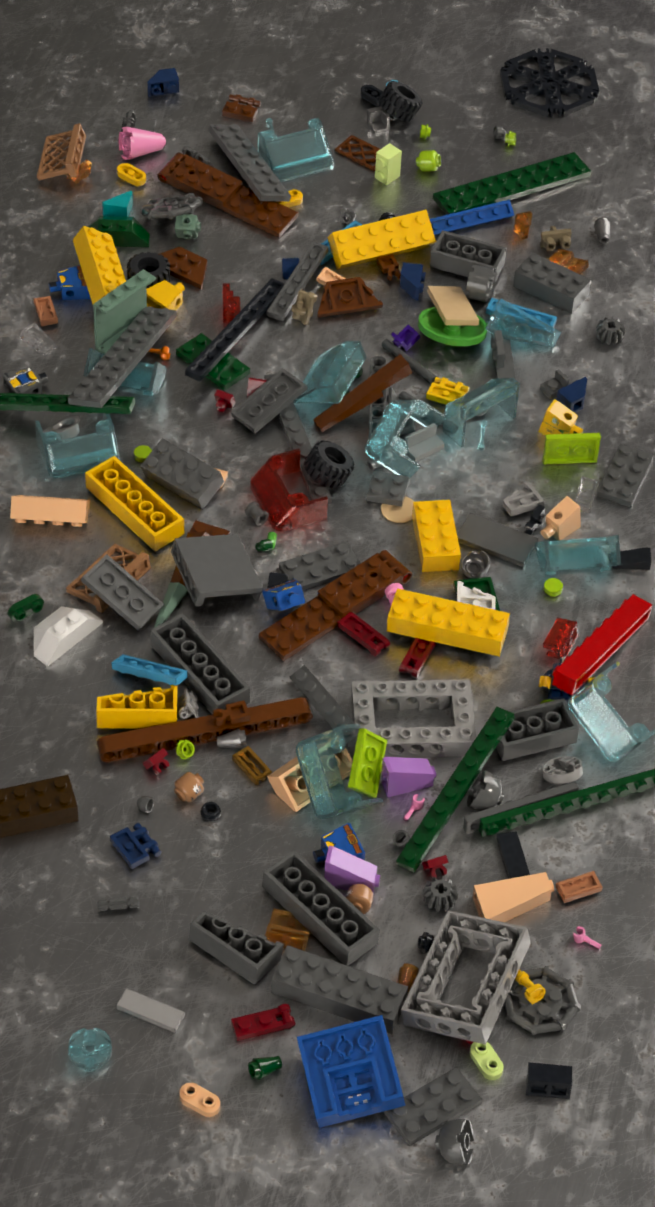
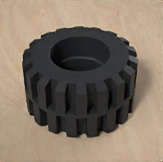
[378,81,423,122]
[127,252,170,289]
[304,440,355,489]

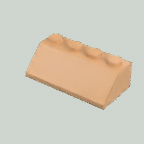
[10,495,90,527]
[267,735,353,812]

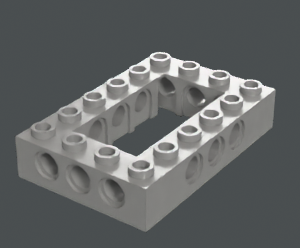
[351,679,476,758]
[401,910,531,1045]

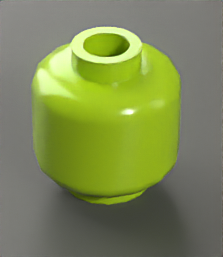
[416,150,441,172]

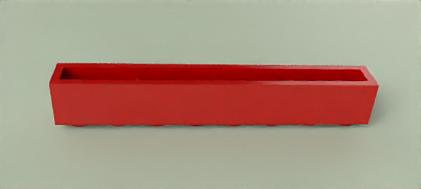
[552,594,653,695]

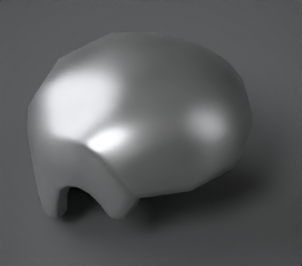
[460,551,490,579]

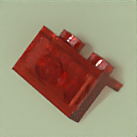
[223,283,240,323]

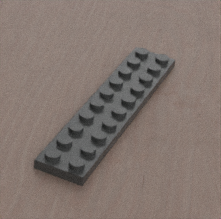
[68,307,177,408]

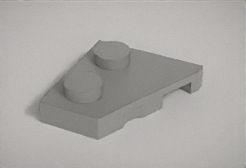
[503,481,544,516]

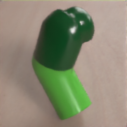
[255,532,277,553]

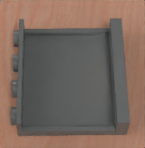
[171,534,263,606]

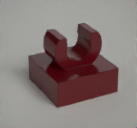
[214,389,236,413]
[142,748,170,775]
[422,855,449,879]

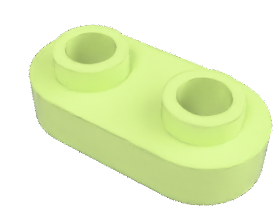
[470,1042,504,1080]

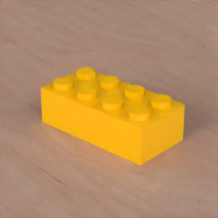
[412,500,461,572]

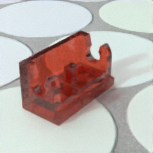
[543,617,579,659]

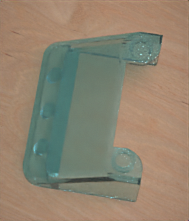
[258,118,335,182]

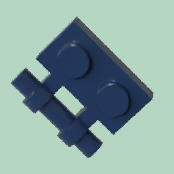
[110,823,162,869]

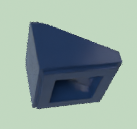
[282,258,299,280]

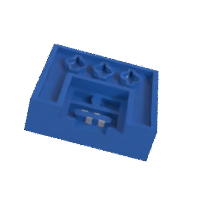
[297,1015,406,1128]

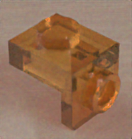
[65,159,92,184]
[514,211,532,240]

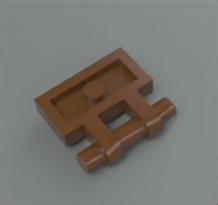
[222,94,261,123]

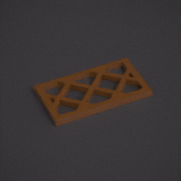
[334,135,380,171]

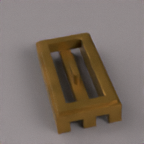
[232,746,272,785]

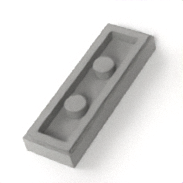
[117,988,185,1033]

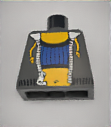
[2,367,48,394]

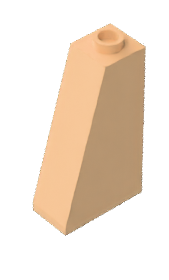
[472,872,554,922]

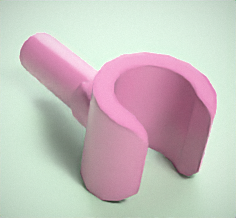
[403,794,425,821]
[573,926,602,949]

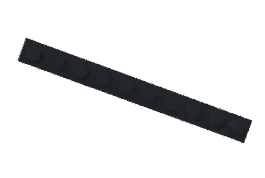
[185,278,285,382]

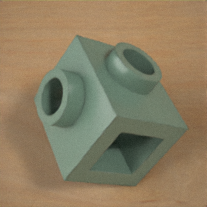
[175,214,201,239]

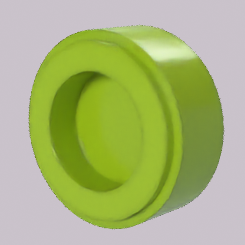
[134,445,152,463]
[544,578,563,597]

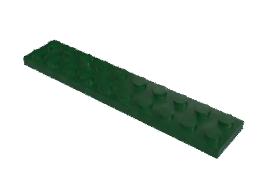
[432,152,591,215]

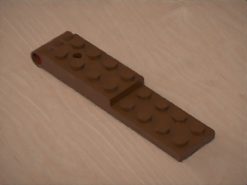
[157,152,298,238]
[259,550,412,661]

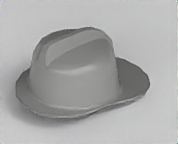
[42,415,81,443]

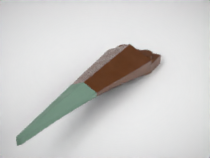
[154,520,230,628]

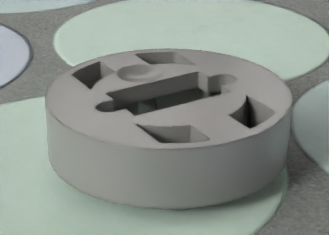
[542,756,583,784]

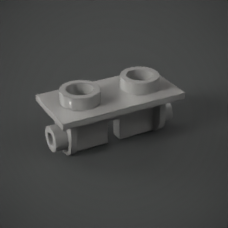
[177,687,199,719]

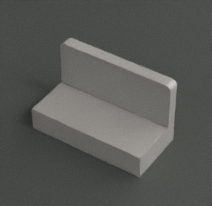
[404,423,445,463]

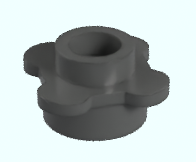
[339,208,356,225]

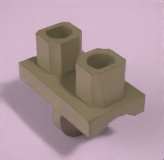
[540,226,572,251]
[291,290,318,325]

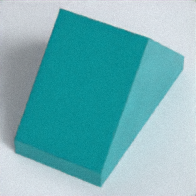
[102,190,133,217]

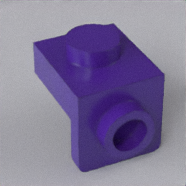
[391,324,421,352]

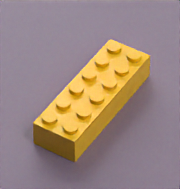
[327,210,436,270]
[73,225,126,304]
[85,456,184,552]
[387,588,510,657]

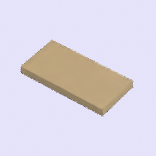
[427,286,479,326]

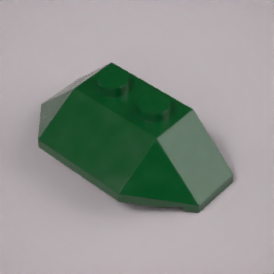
[88,216,150,247]

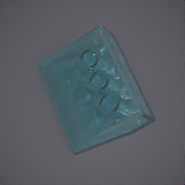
[293,341,367,404]

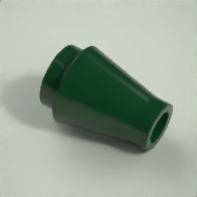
[248,1056,282,1080]

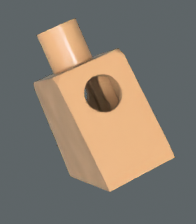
[540,496,581,541]

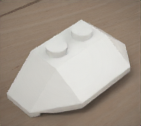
[34,606,103,667]

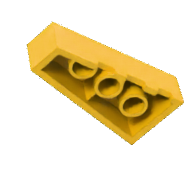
[96,685,178,729]

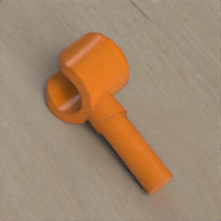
[148,346,171,360]

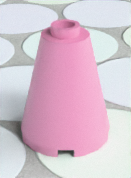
[118,127,166,160]

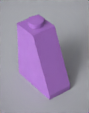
[381,757,436,798]
[324,846,380,892]

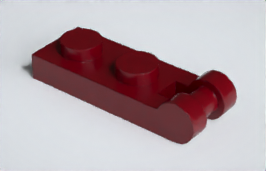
[338,612,390,657]
[399,638,436,678]
[231,1003,296,1041]

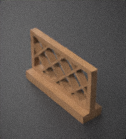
[37,123,86,180]
[66,544,151,613]

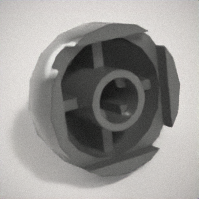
[467,770,504,811]
[435,1119,474,1165]

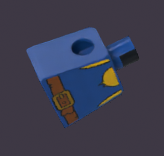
[48,265,91,300]
[262,579,305,611]
[313,823,365,863]

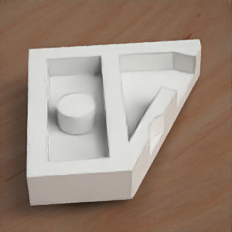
[457,581,496,610]

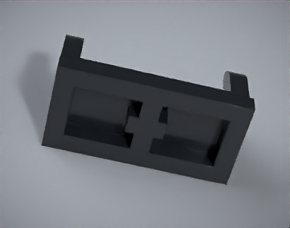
[526,1062,572,1099]

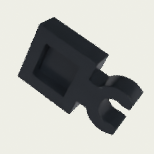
[524,504,546,536]

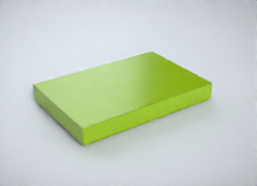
[542,433,601,465]
[348,728,387,799]

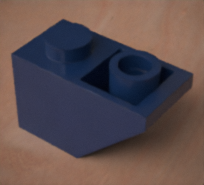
[147,68,179,96]
[400,262,426,300]
[556,377,587,413]

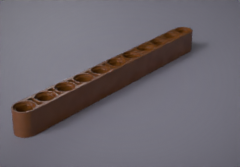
[97,697,313,763]

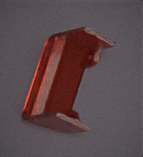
[250,448,328,532]

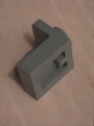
[540,369,569,400]

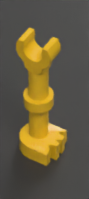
[515,969,546,1005]

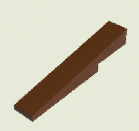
[313,354,412,432]

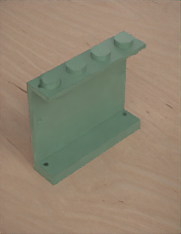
[93,269,156,356]

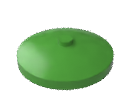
[418,307,488,346]

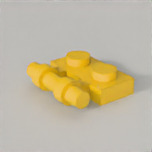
[426,377,470,409]

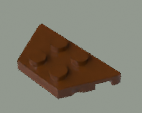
[158,246,207,290]
[317,277,383,318]

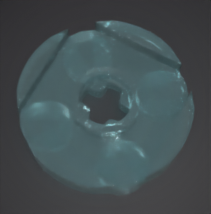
[68,1028,112,1072]

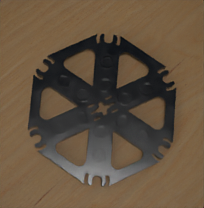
[500,48,599,117]

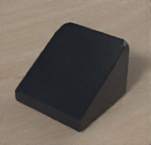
[267,572,288,588]

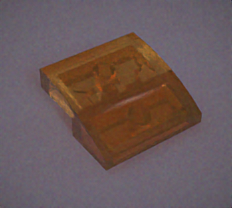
[548,249,589,275]
[265,908,311,951]

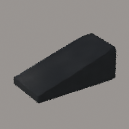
[611,547,652,570]

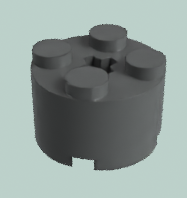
[466,264,498,302]

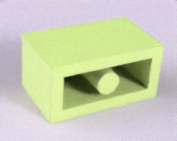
[375,143,402,185]

